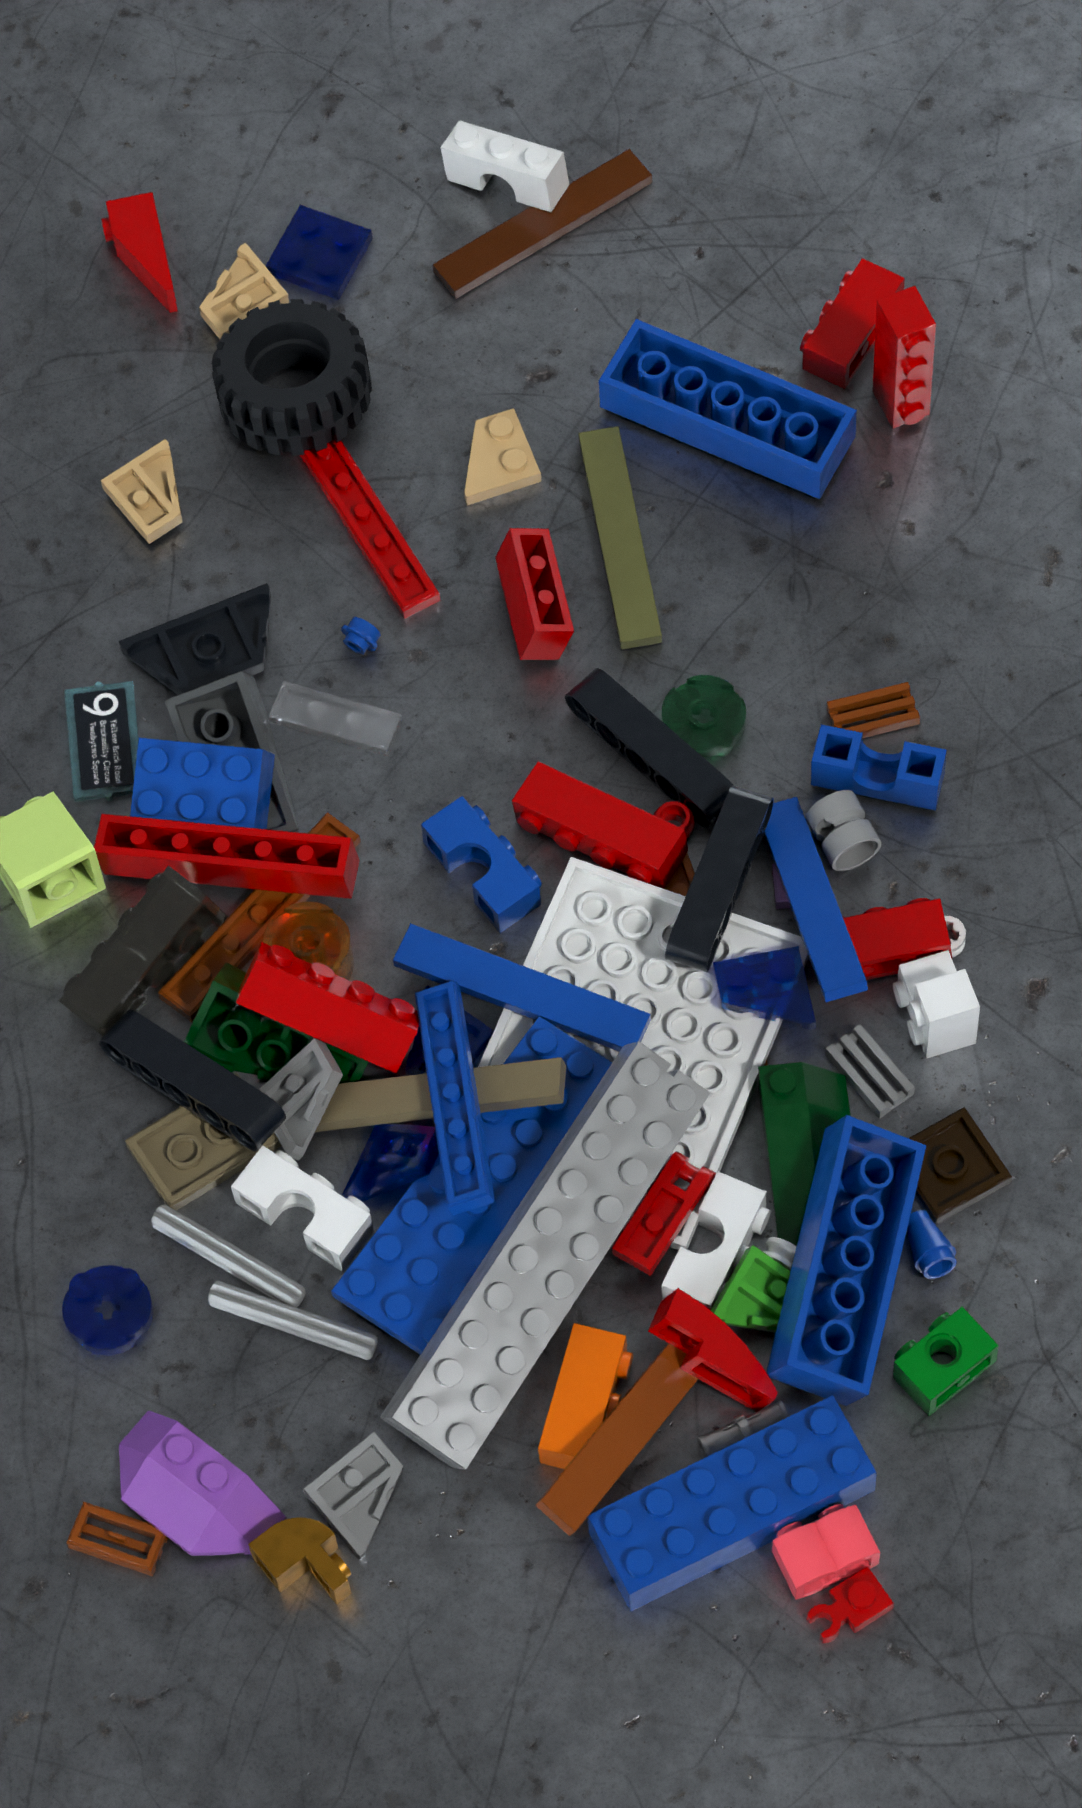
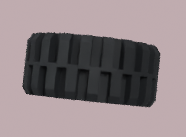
[211,299,372,456]

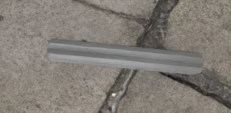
[151,1204,306,1308]
[208,1281,378,1360]

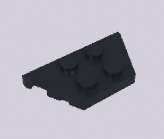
[119,583,271,695]

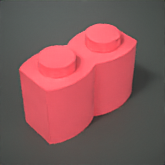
[772,1504,880,1600]

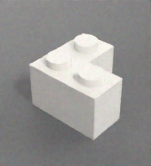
[893,950,980,1059]

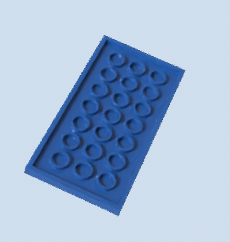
[331,1016,613,1355]

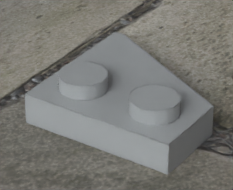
[259,1038,343,1160]
[303,1432,403,1559]

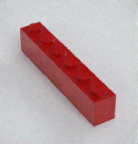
[94,814,360,899]

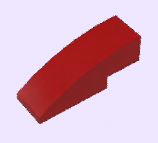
[648,1288,778,1412]

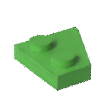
[711,1245,790,1332]

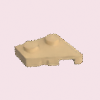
[199,242,290,339]
[464,408,541,505]

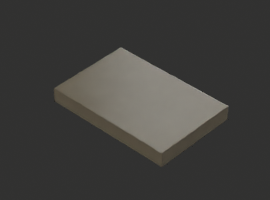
[125,1072,282,1211]

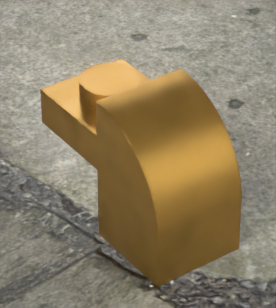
[248,1517,352,1605]

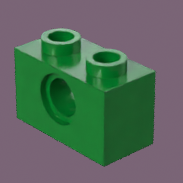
[892,1307,999,1416]

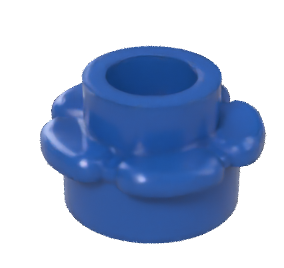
[341,617,381,654]

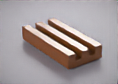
[827,682,920,739]
[66,1502,168,1576]

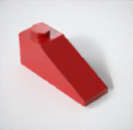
[101,192,178,313]

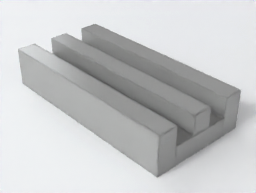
[825,1024,915,1119]

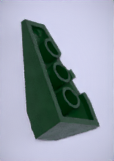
[184,962,369,1084]
[758,1062,851,1246]

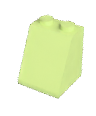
[0,791,106,928]

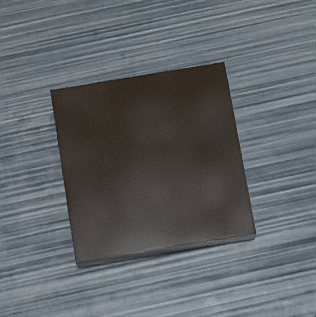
[909,1107,1012,1224]

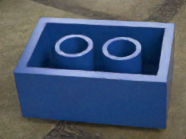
[130,738,275,829]

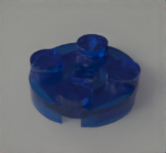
[62,1265,153,1355]

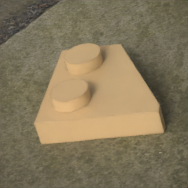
[101,439,183,544]

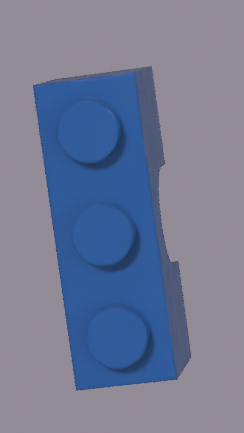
[811,724,947,811]
[421,796,542,933]

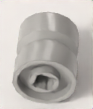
[806,790,882,871]

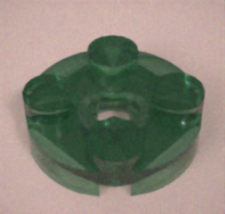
[662,675,746,757]

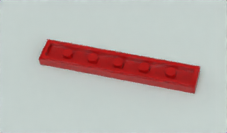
[300,440,440,619]

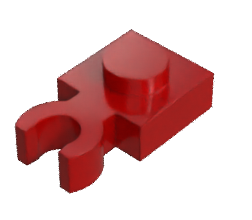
[807,1566,894,1644]

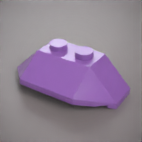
[119,1410,287,1556]

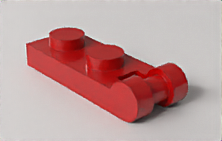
[612,1151,716,1276]

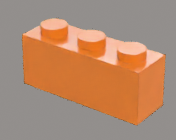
[538,1323,633,1469]

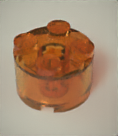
[263,902,354,980]

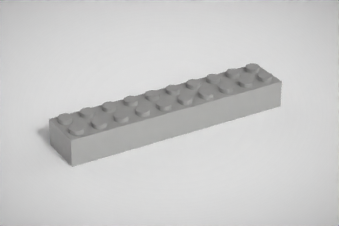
[380,1041,710,1469]

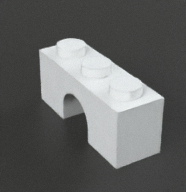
[440,120,569,212]
[231,1145,374,1272]
[661,1171,771,1310]

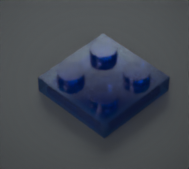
[266,205,373,300]

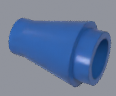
[907,1210,957,1279]

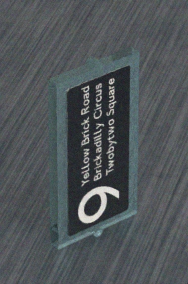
[65,681,139,802]

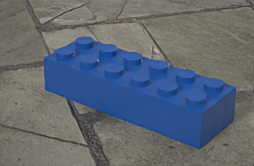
[599,319,857,499]
[766,1115,927,1406]
[588,1395,877,1612]

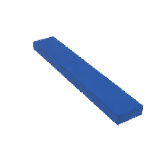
[764,797,868,1002]
[393,923,651,1052]
[415,980,495,1215]

